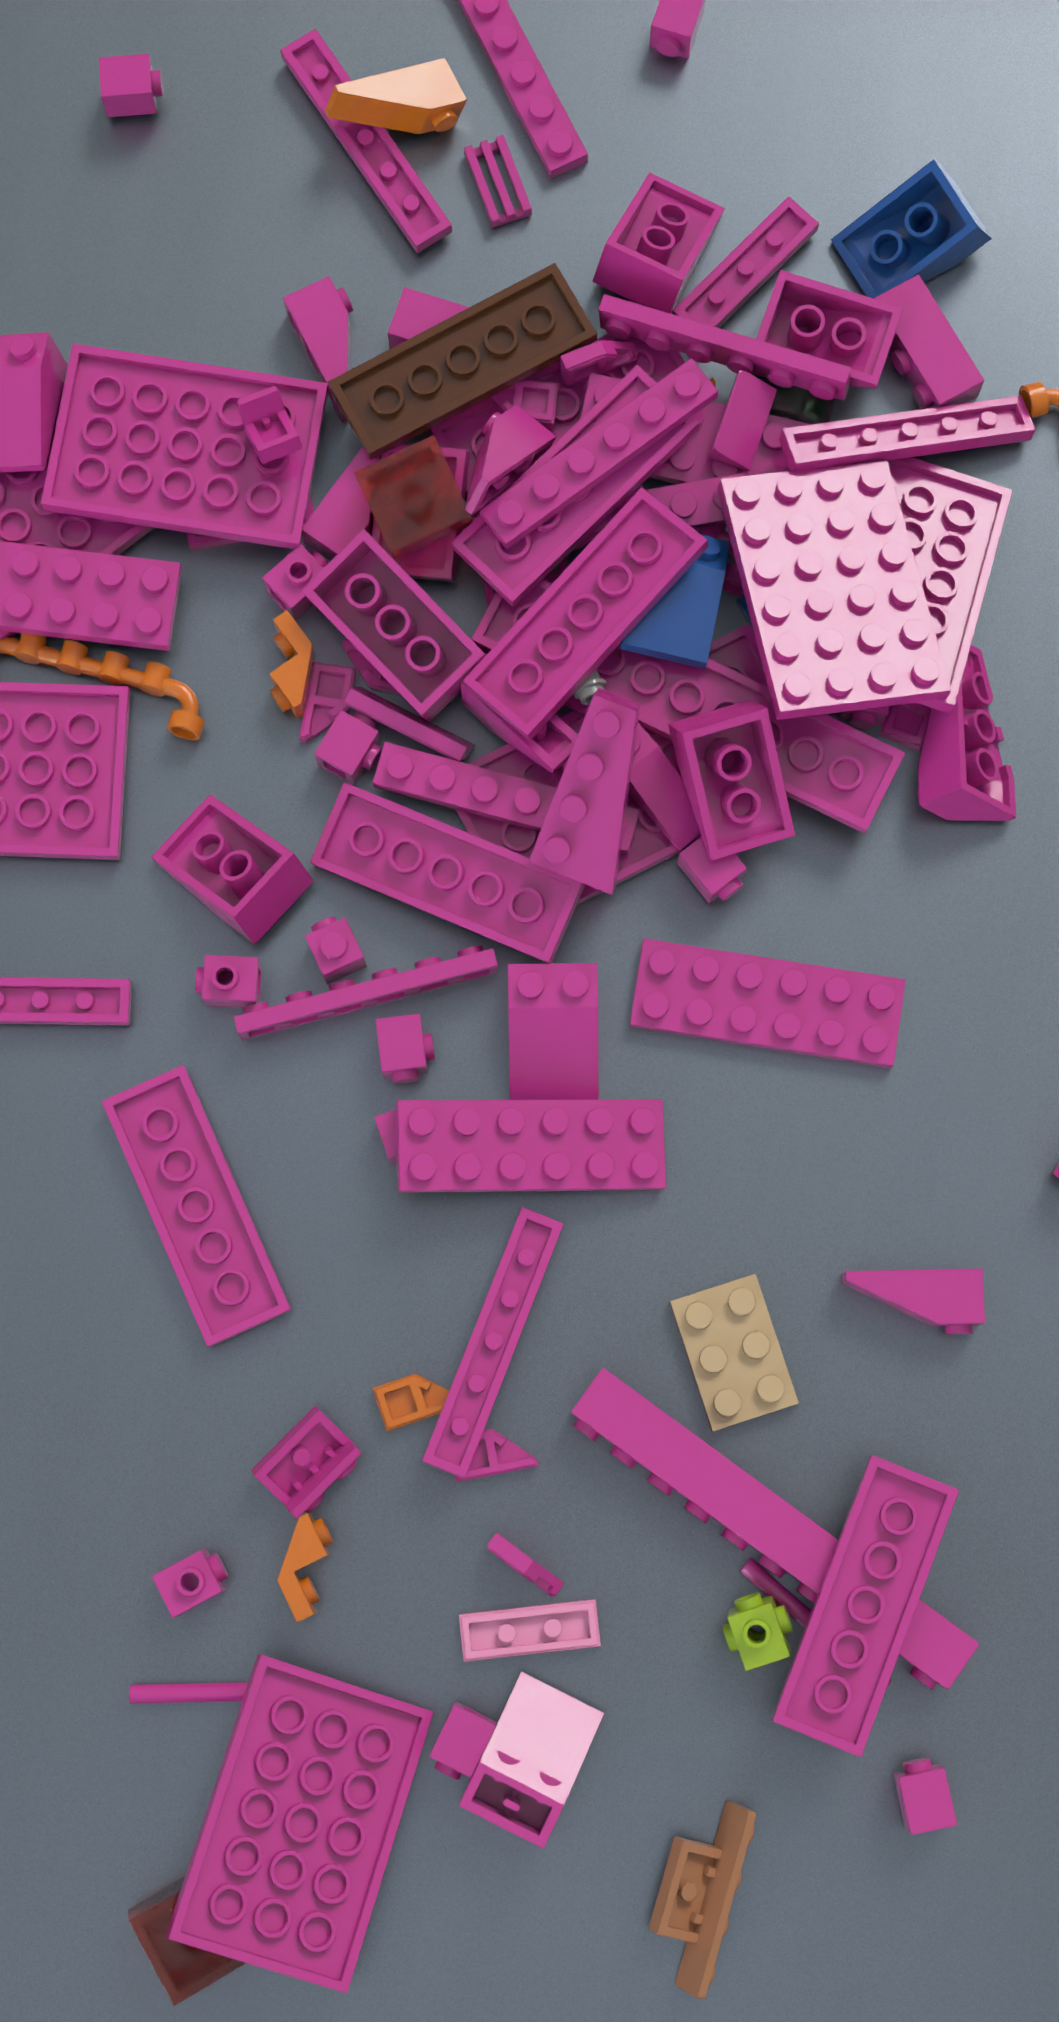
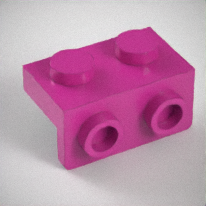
[250,1405,361,1518]

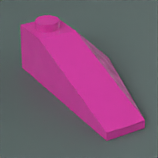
[917,644,1016,821]

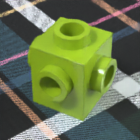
[722,1592,793,1671]

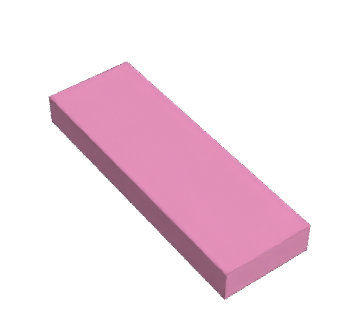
[459,1599,601,1662]

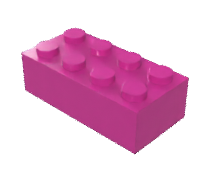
[301,529,486,722]

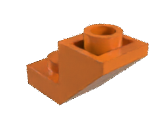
[269,610,316,719]
[277,1513,333,1623]

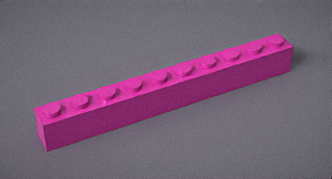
[570,1368,980,1690]

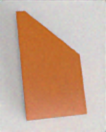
[373,1374,449,1432]

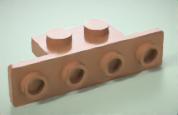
[648,1801,756,2000]

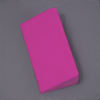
[709,370,777,472]

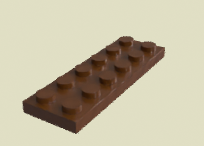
[328,263,597,460]

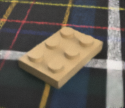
[669,1274,799,1432]

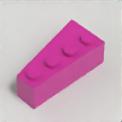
[528,688,640,895]

